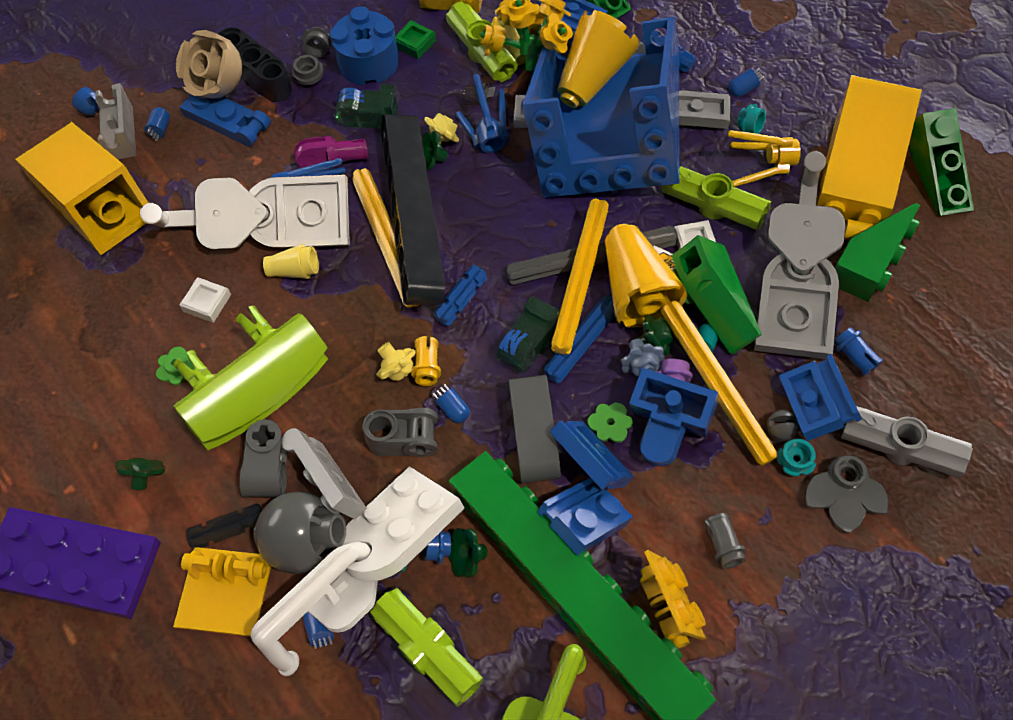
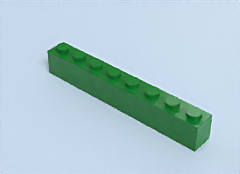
[449,451,717,720]

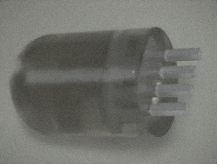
[461,83,495,105]

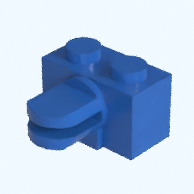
[629,368,718,467]

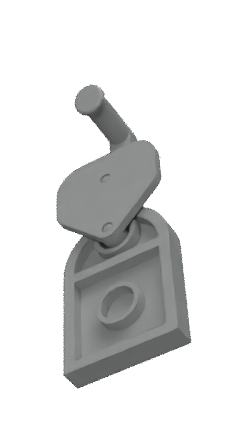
[754,151,845,359]

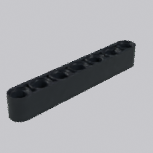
[381,114,445,305]

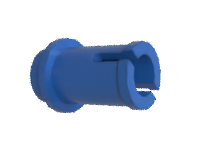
[834,327,883,376]

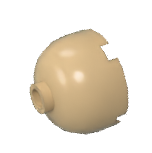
[176,30,242,98]

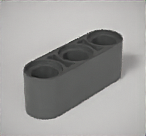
[508,375,561,484]

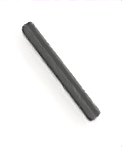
[506,225,677,285]

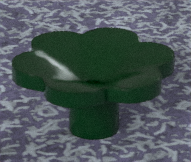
[422,131,447,170]
[115,458,165,490]
[449,528,488,578]

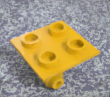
[173,547,271,637]
[640,550,706,649]

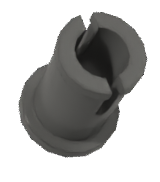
[704,513,746,569]

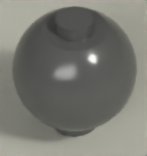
[254,491,346,574]

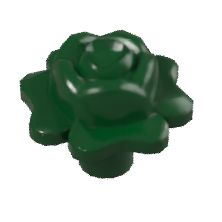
[636,314,675,356]

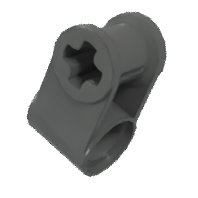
[362,408,438,457]
[240,419,288,497]

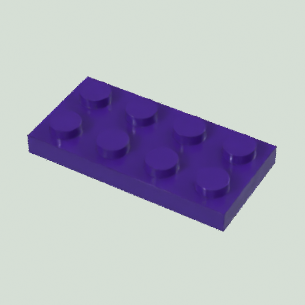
[0,507,161,619]

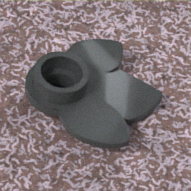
[805,456,888,534]

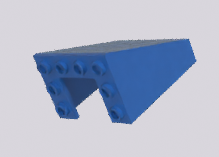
[523,17,680,198]

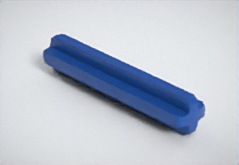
[544,295,619,384]

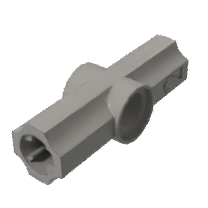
[841,406,973,479]

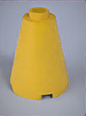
[557,10,640,108]
[605,224,687,328]

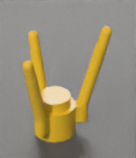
[728,130,800,187]

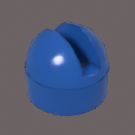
[72,87,100,116]

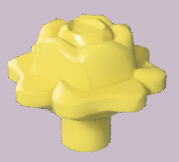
[424,113,460,144]
[376,342,416,381]

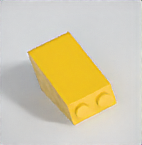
[816,75,922,225]
[16,122,149,255]

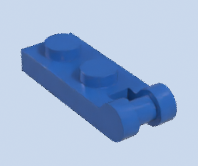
[179,94,271,147]

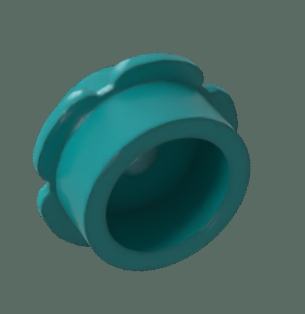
[737,104,766,134]
[777,439,816,477]

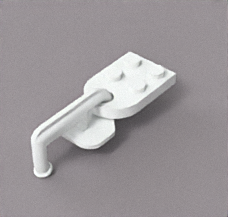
[140,175,350,249]
[251,466,464,676]

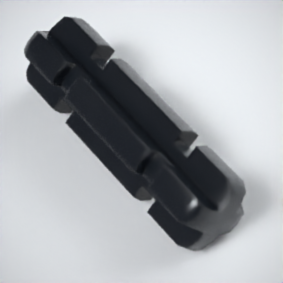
[186,503,263,550]

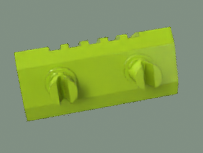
[173,305,328,451]

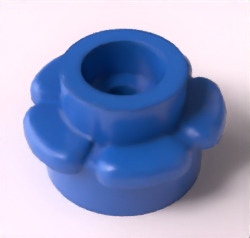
[422,530,451,565]

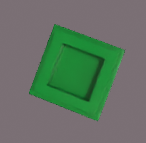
[396,20,436,59]

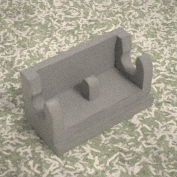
[95,83,136,159]

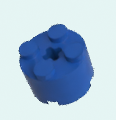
[330,6,399,85]

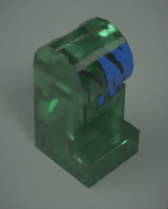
[335,84,398,129]
[497,295,560,372]

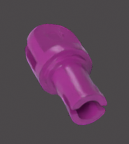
[294,136,368,170]

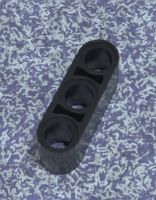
[218,27,293,102]

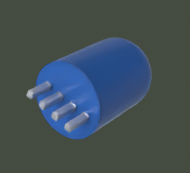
[728,69,764,97]
[144,107,170,141]
[433,384,470,424]
[303,612,334,649]

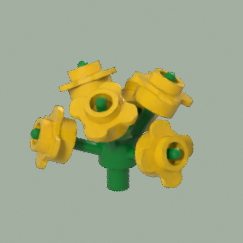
[480,0,573,71]

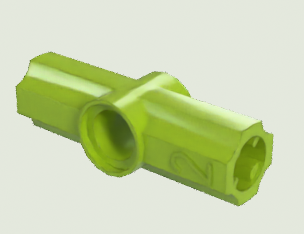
[446,1,518,83]
[662,166,771,230]
[370,587,484,707]

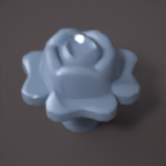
[621,339,665,376]

